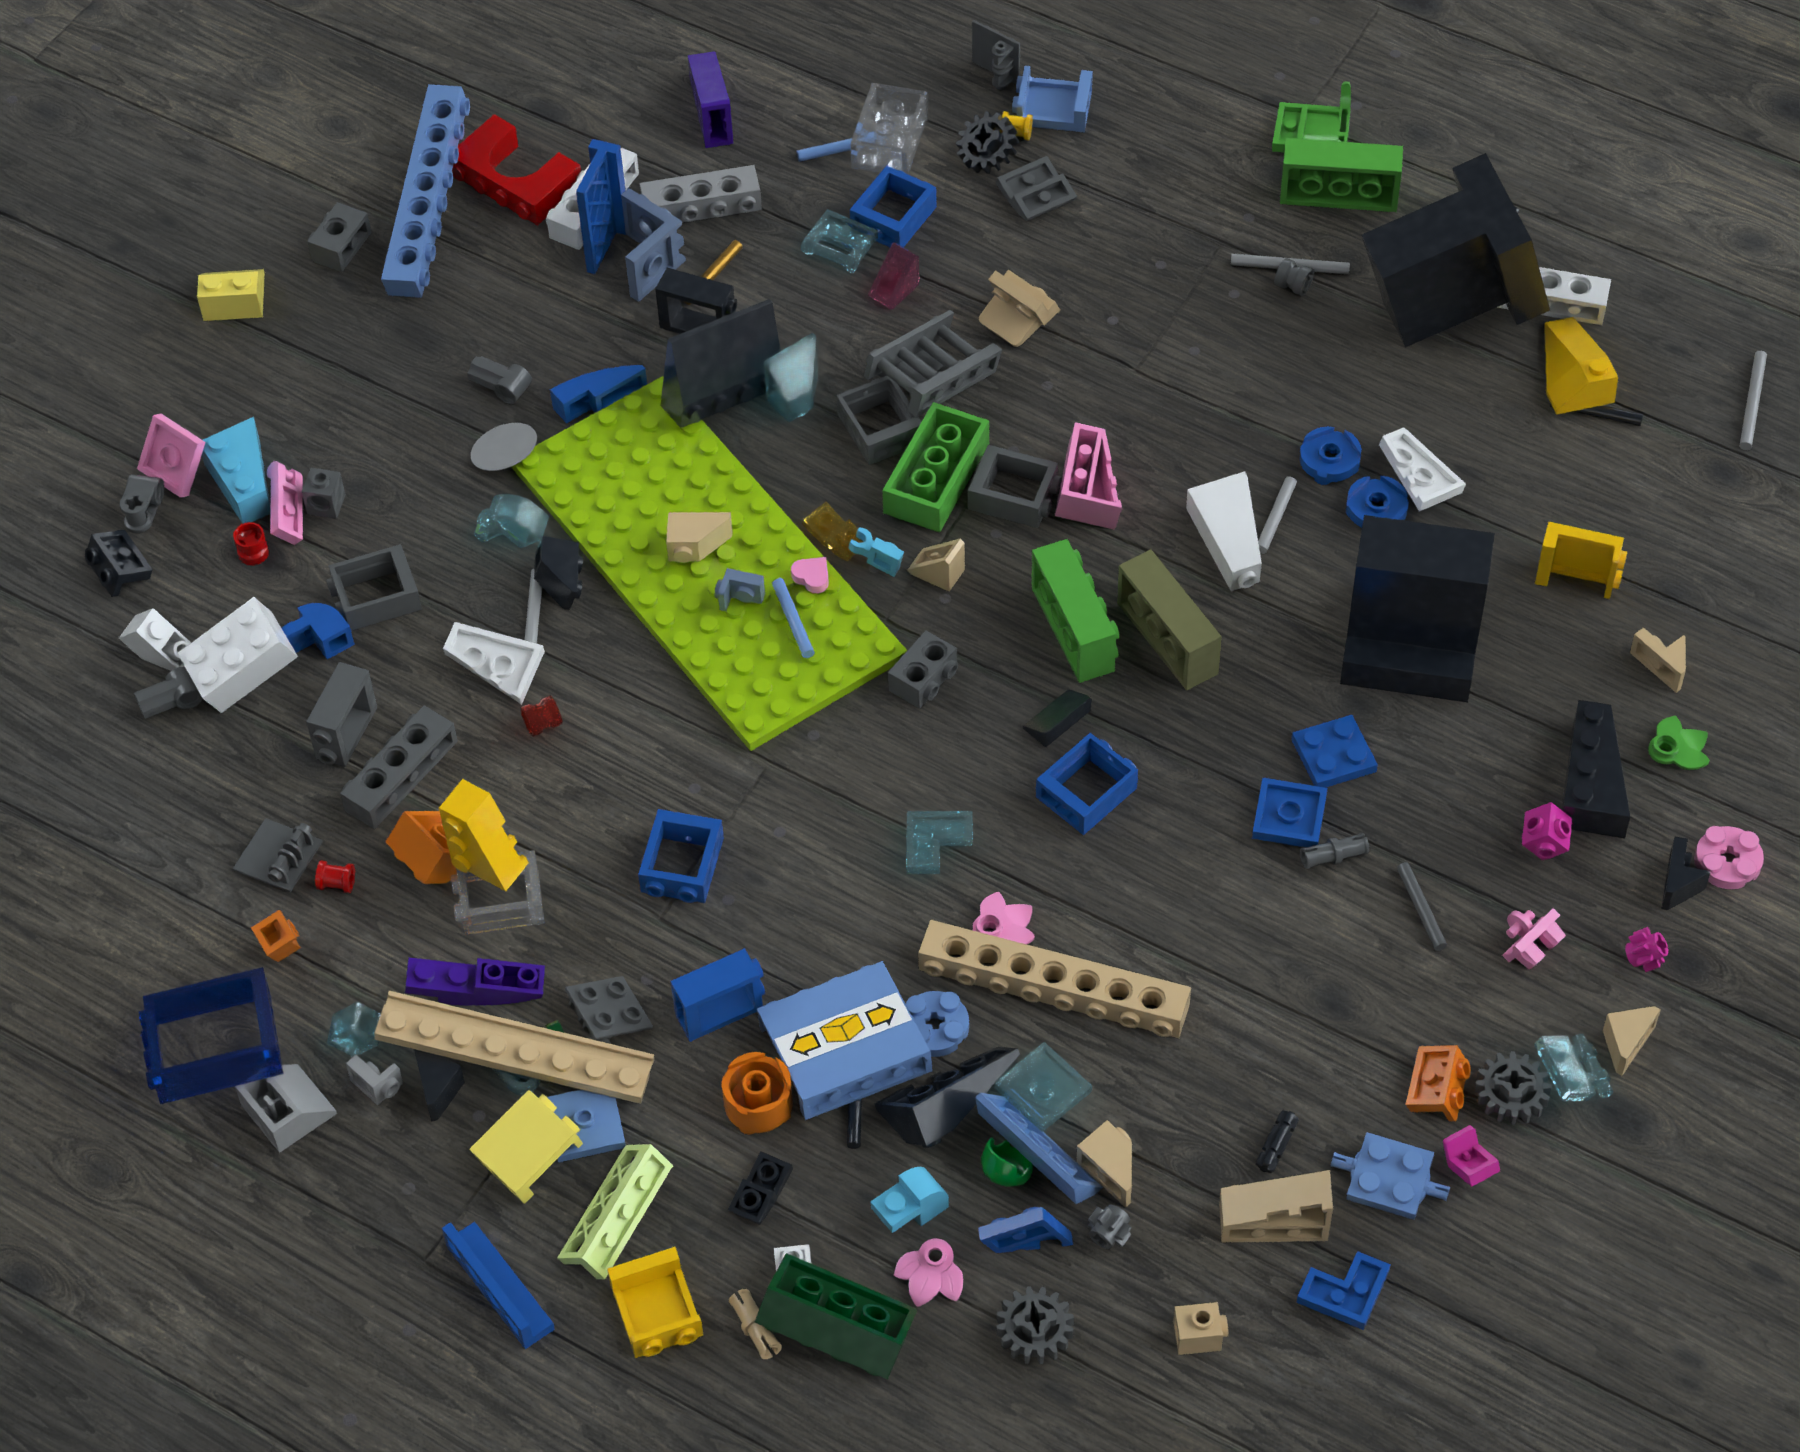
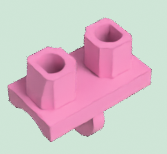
[1502,908,1566,970]

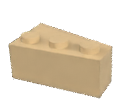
[1219,1170,1333,1242]

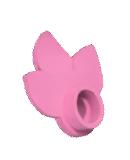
[973,892,1035,944]
[894,1238,963,1307]

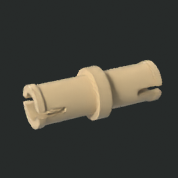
[729,1289,782,1359]

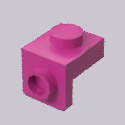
[1443,1125,1500,1187]

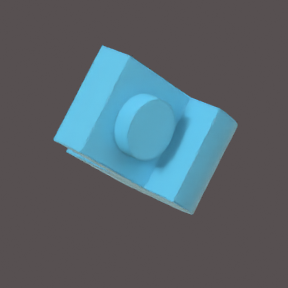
[871,1167,949,1233]

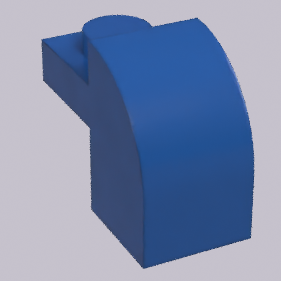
[282,603,354,659]

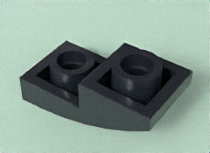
[728,1151,793,1225]

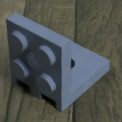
[621,188,686,302]

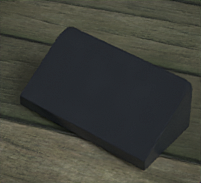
[1023,689,1092,747]

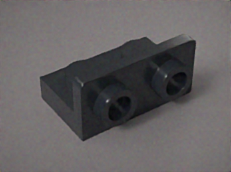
[85,529,153,597]

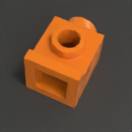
[251,910,301,962]

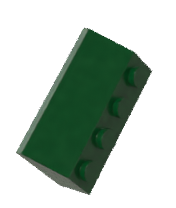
[755,1253,918,1379]

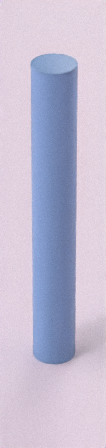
[796,132,882,162]
[772,578,815,658]

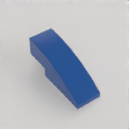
[550,365,647,423]

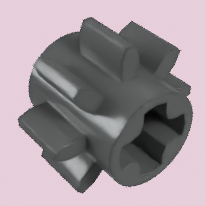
[1087,1205,1132,1249]

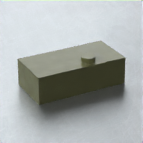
[1117,549,1222,691]

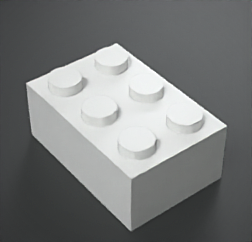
[178,597,298,713]

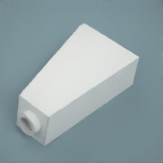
[1186,471,1262,591]

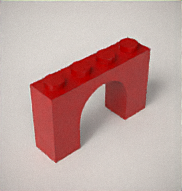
[452,114,581,226]

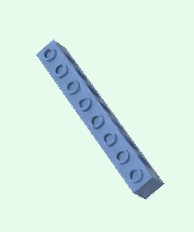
[381,84,470,297]

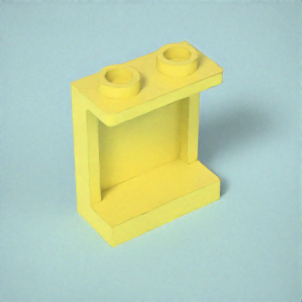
[470,1090,583,1204]

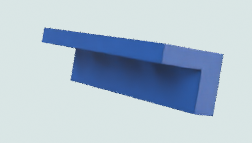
[442,1221,555,1349]

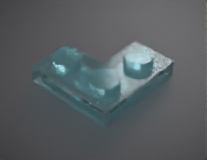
[906,811,973,874]

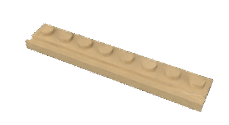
[374,991,654,1104]

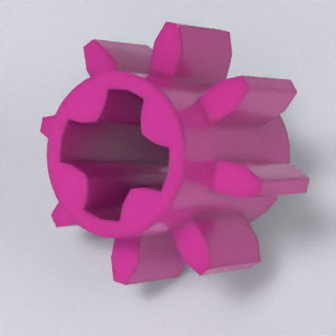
[1625,927,1668,972]

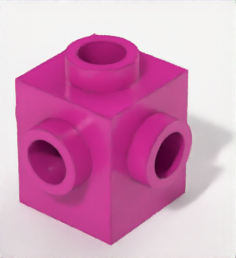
[1522,802,1572,860]

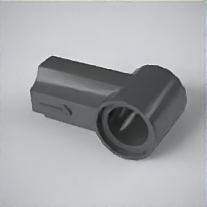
[468,356,532,404]
[134,667,203,719]

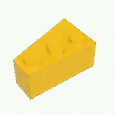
[439,779,529,891]

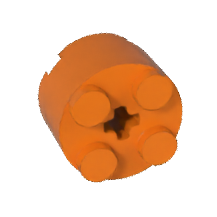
[722,1052,793,1135]

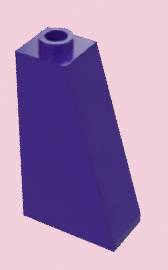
[687,51,734,148]

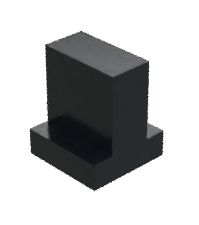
[1361,153,1550,348]
[1340,515,1495,703]

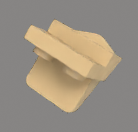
[979,270,1060,347]

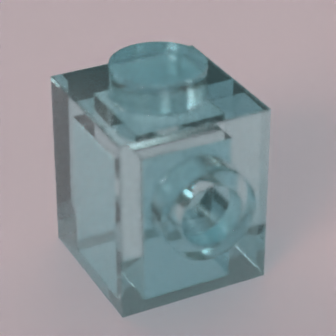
[327,1002,381,1057]

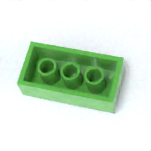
[1280,138,1403,212]
[882,402,989,533]
[1032,539,1119,683]

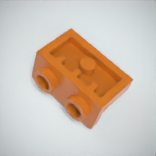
[1405,1045,1471,1121]

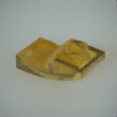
[802,502,863,562]

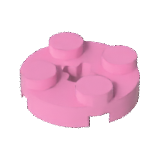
[1694,826,1764,889]

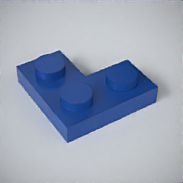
[1297,1251,1391,1330]

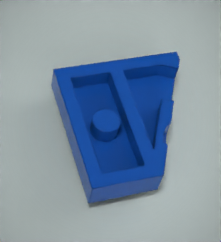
[978,1207,1073,1253]

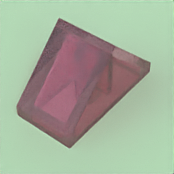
[868,242,919,309]

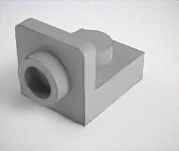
[346,1055,403,1105]

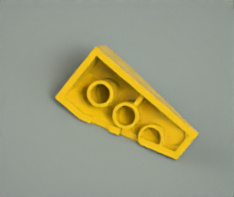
[1544,317,1618,415]

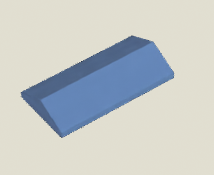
[976,1092,1103,1204]

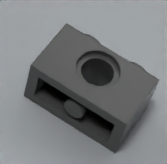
[307,202,372,272]

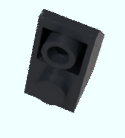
[534,536,583,610]

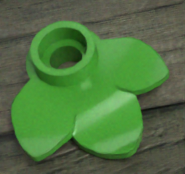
[1648,716,1710,770]

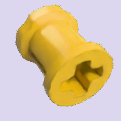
[1000,111,1033,141]

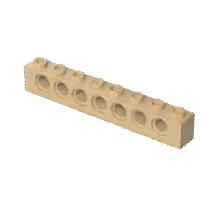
[918,920,1191,1038]

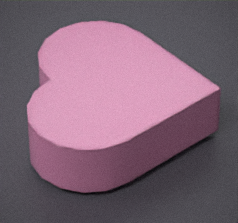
[791,557,829,594]

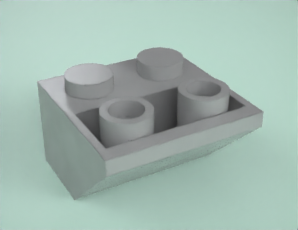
[235,1064,337,1153]

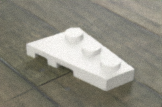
[1379,428,1466,511]
[443,622,545,705]

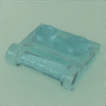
[801,209,878,273]

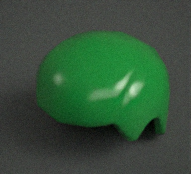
[981,1137,1033,1187]

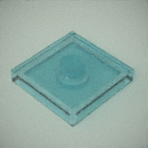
[994,1042,1092,1132]

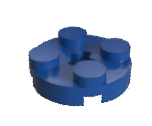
[1299,426,1362,485]
[1346,476,1409,528]

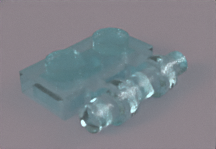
[1534,1033,1613,1101]

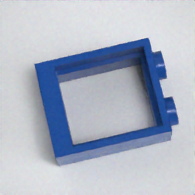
[850,165,937,252]
[1036,733,1138,835]
[638,809,724,903]
[670,948,765,1042]

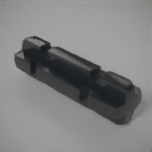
[1256,1110,1299,1173]

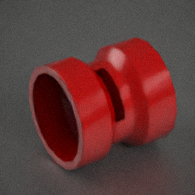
[233,522,269,566]

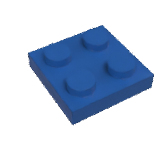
[1291,715,1378,788]
[1252,778,1328,847]

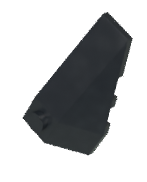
[874,1047,1020,1148]

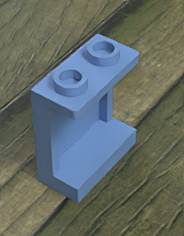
[1012,66,1093,132]

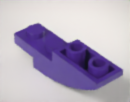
[405,958,545,1006]

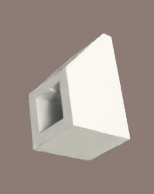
[119,608,191,671]

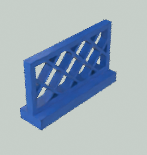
[576,139,626,274]

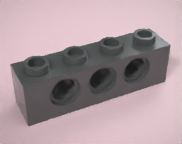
[340,705,458,830]

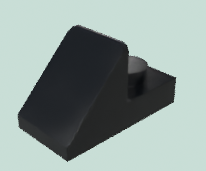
[1661,836,1710,910]

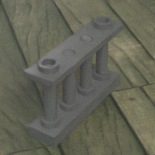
[864,310,1002,417]

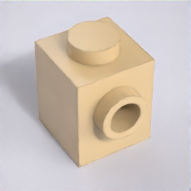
[1173,1302,1228,1355]

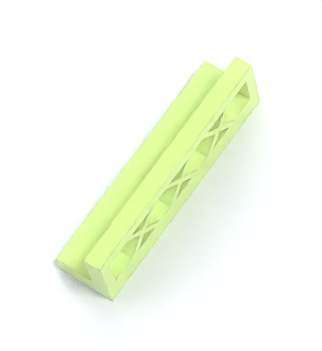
[557,1144,673,1279]

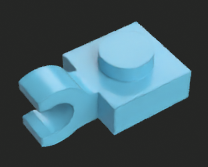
[849,527,904,577]

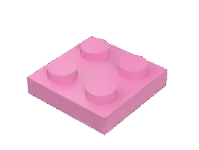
[137,414,206,498]

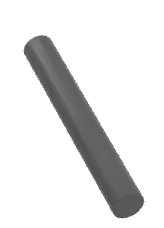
[1397,862,1447,951]

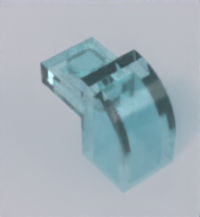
[473,494,549,548]

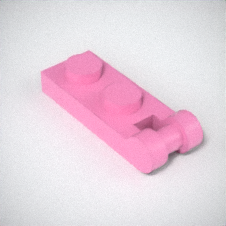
[267,461,303,545]

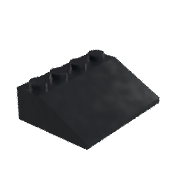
[660,299,783,428]

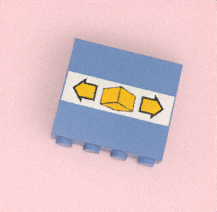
[757,961,933,1120]

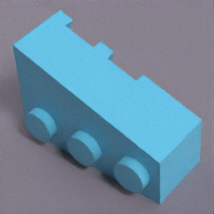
[202,417,270,524]

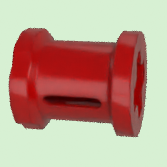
[315,860,355,893]

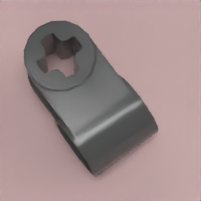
[120,474,164,533]

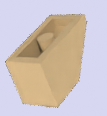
[666,512,733,563]
[1077,1120,1132,1208]

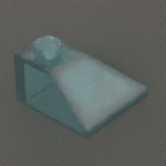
[764,333,819,422]

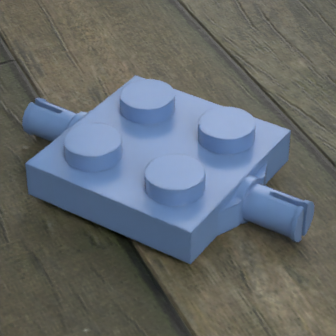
[1331,1132,1450,1220]

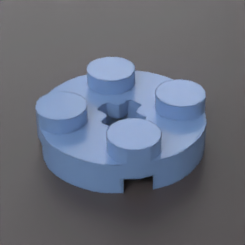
[906,991,969,1057]

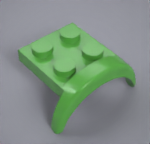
[1272,81,1351,152]

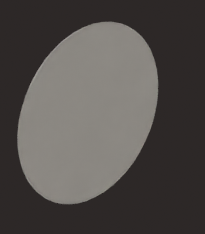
[471,423,537,471]

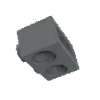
[888,630,958,709]

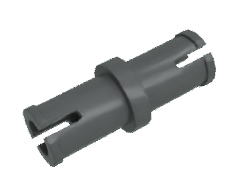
[1300,833,1369,869]

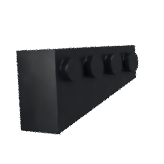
[1561,700,1630,839]

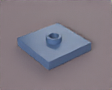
[547,1090,626,1162]

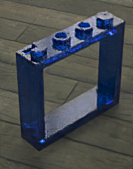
[139,967,284,1104]

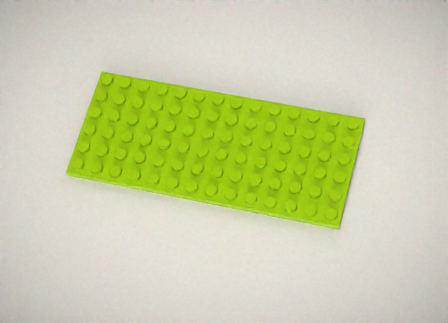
[511,376,908,751]

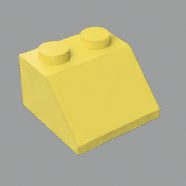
[197,269,264,321]

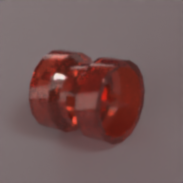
[520,695,563,737]

